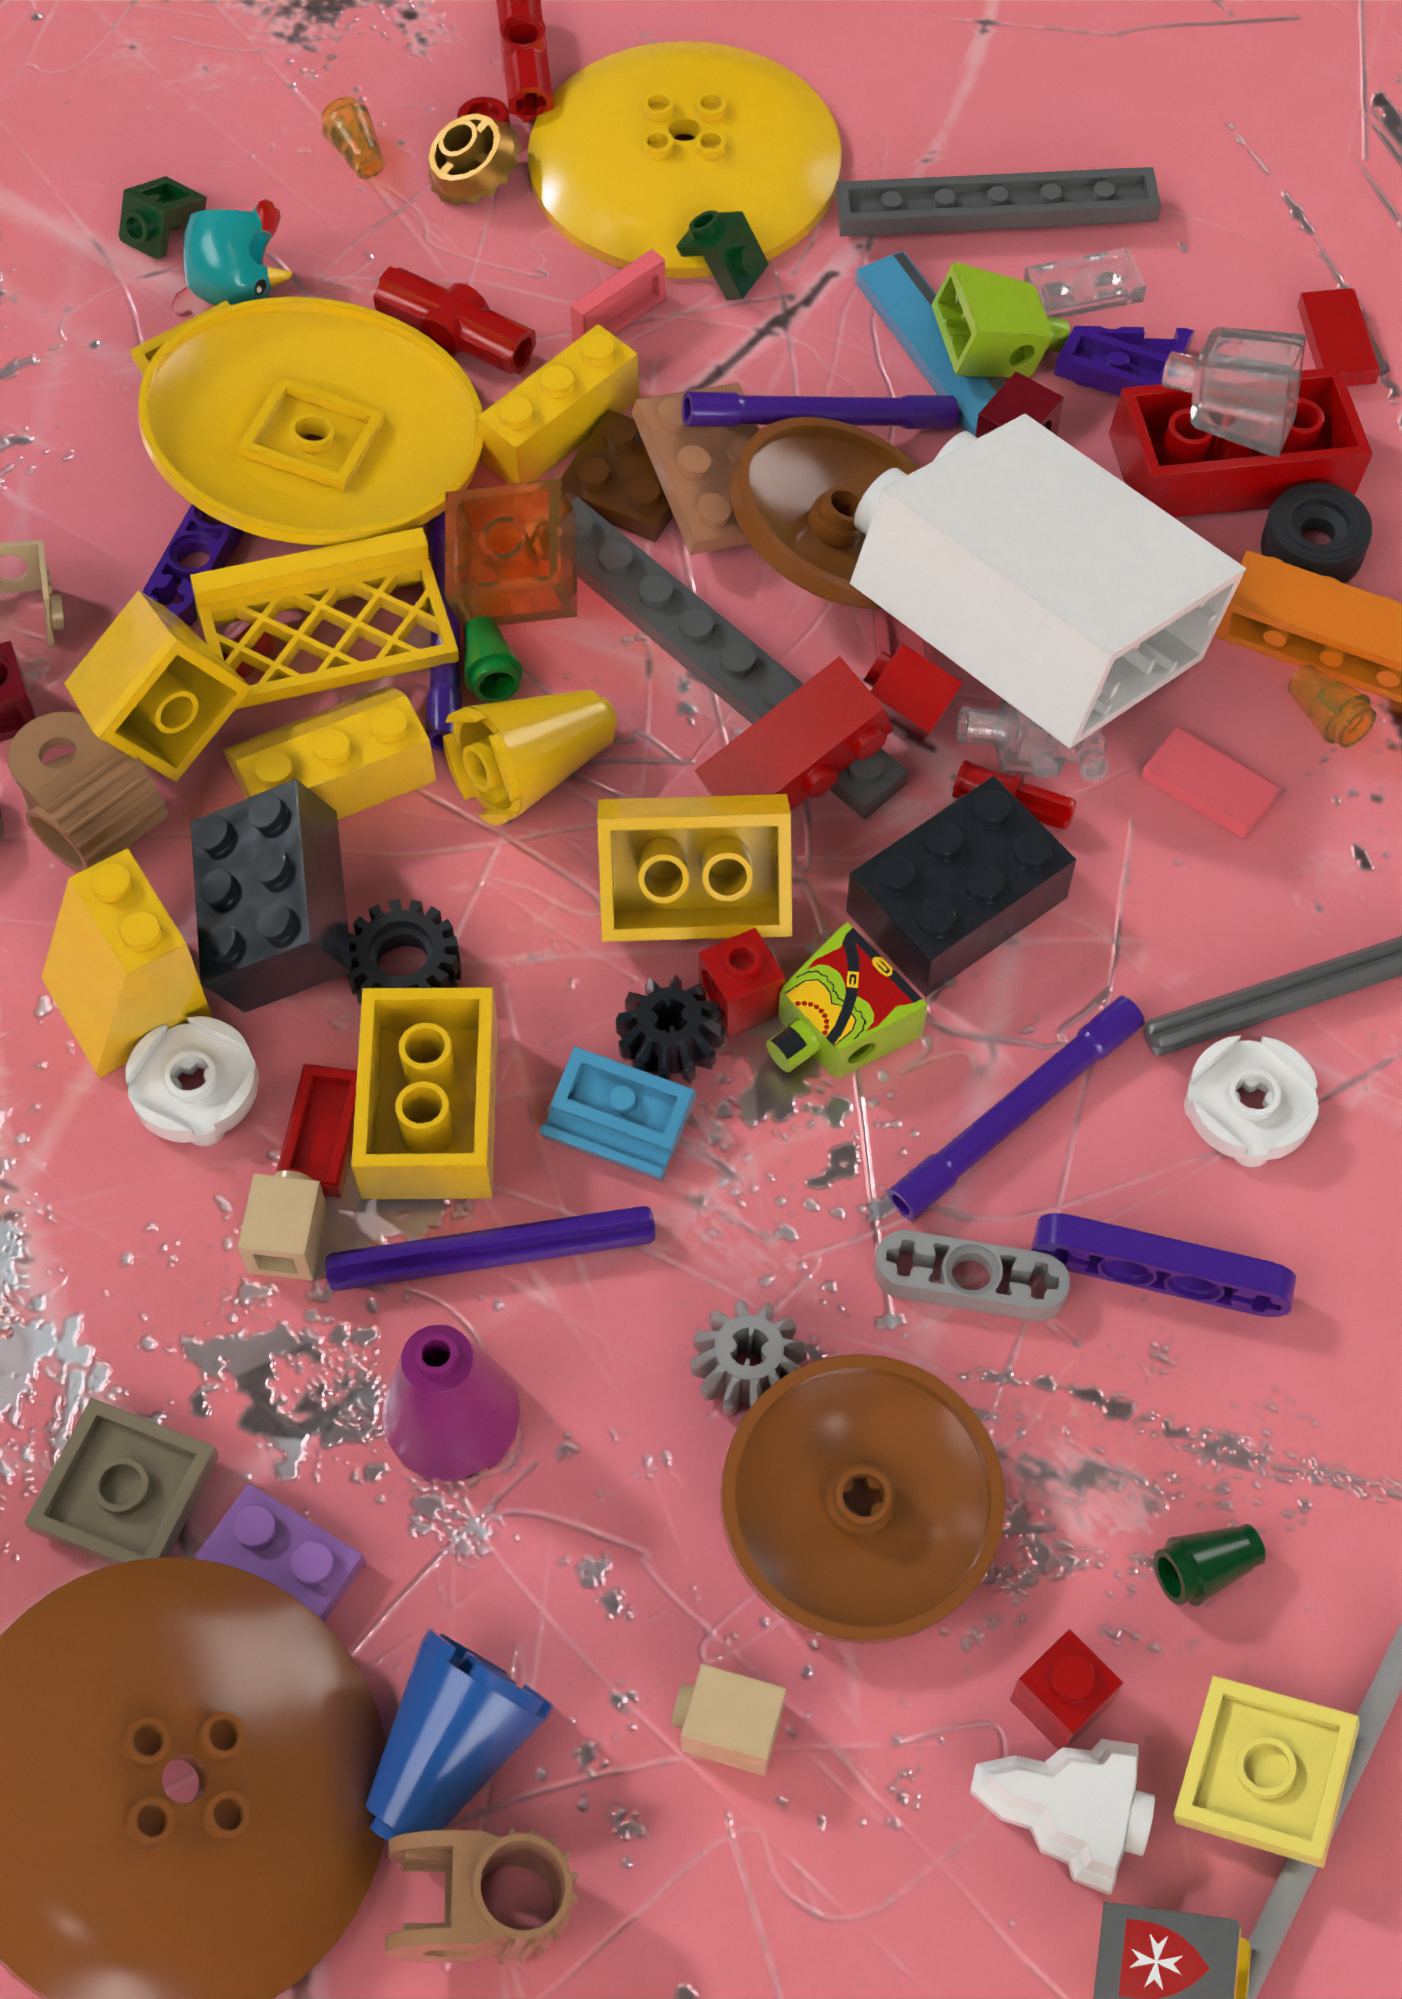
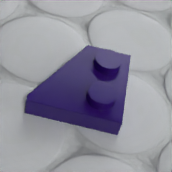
[1054,326,1194,396]

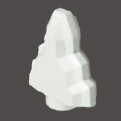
[969,1739,1155,1895]

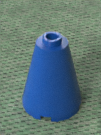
[365,1628,554,1841]

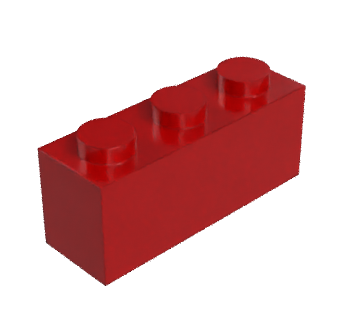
[694,656,894,811]

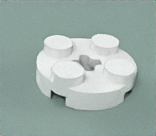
[126,1016,259,1147]
[1184,1036,1319,1167]

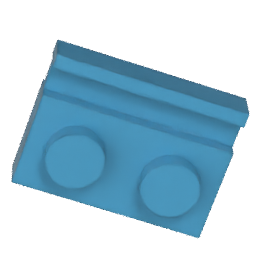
[539,1046,697,1182]

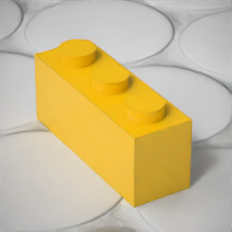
[476,324,639,493]

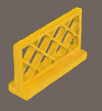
[190,527,459,709]

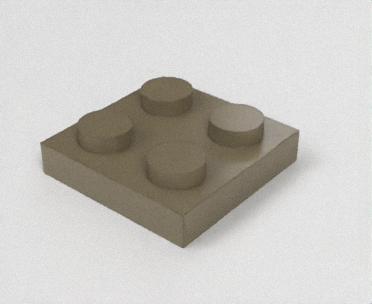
[24,1398,219,1565]

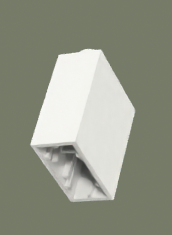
[849,414,1246,749]

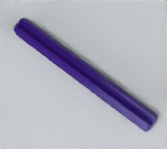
[325,1206,656,1291]

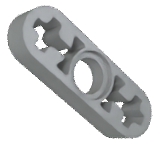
[874,1230,1070,1321]

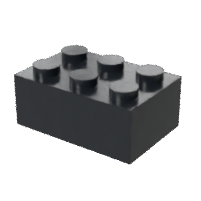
[846,776,1076,997]
[190,779,352,1013]

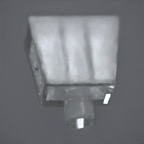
[1162,327,1306,458]

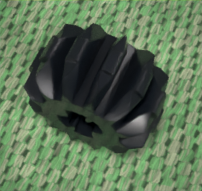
[615,974,725,1084]

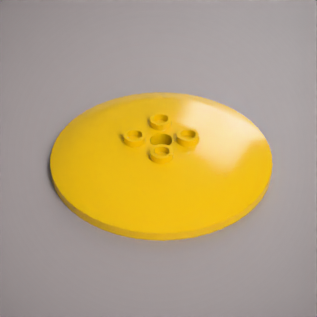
[528,41,842,278]
[138,297,483,546]

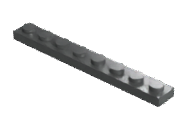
[536,497,908,819]

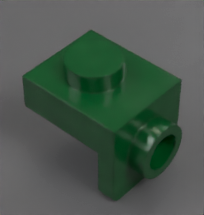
[676,210,769,300]

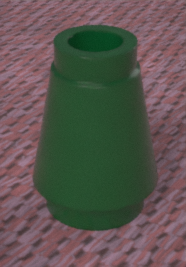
[1154,1524,1266,1606]

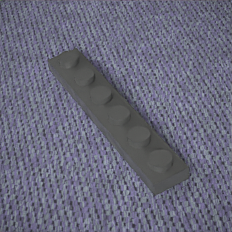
[835,167,1161,237]

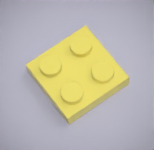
[1173,1676,1360,1868]

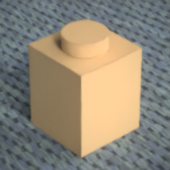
[237,1171,328,1281]
[671,1664,786,1776]

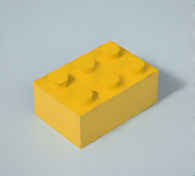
[597,794,792,942]
[351,987,498,1200]

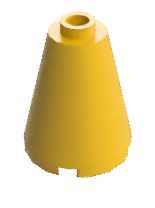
[443,689,617,826]

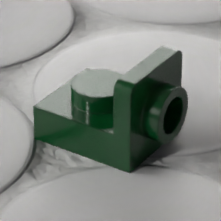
[119,176,207,260]

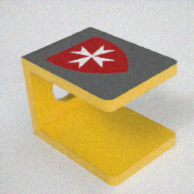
[1093,1902,1251,1999]

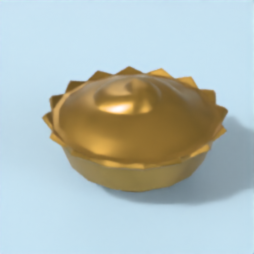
[428,114,522,206]

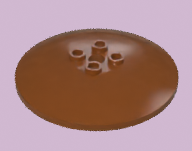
[0,1557,386,1999]

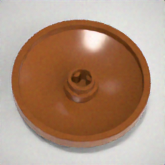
[730,417,920,609]
[720,1354,1006,1644]

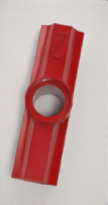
[496,0,554,123]
[373,266,537,375]

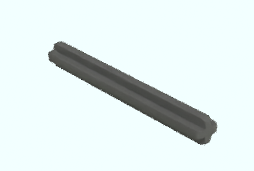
[1143,936,1402,1056]

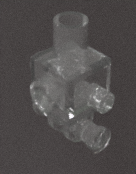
[956,699,1110,782]

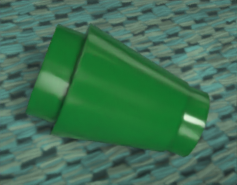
[463,616,523,703]

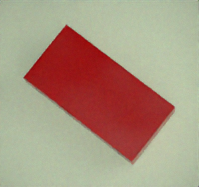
[1297,288,1380,386]
[276,1063,357,1198]

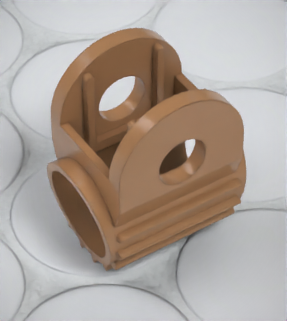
[8,712,169,872]
[385,1828,579,1964]

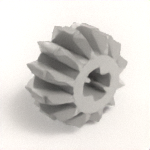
[691,1299,807,1417]

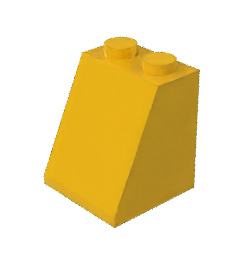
[64,590,252,782]
[41,848,213,1078]

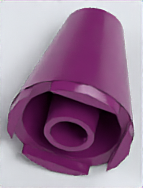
[382,1325,520,1483]

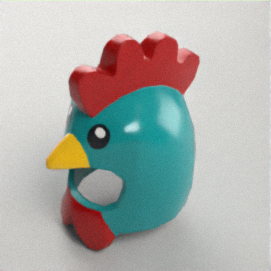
[171,199,292,317]

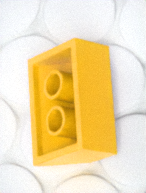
[223,685,437,820]

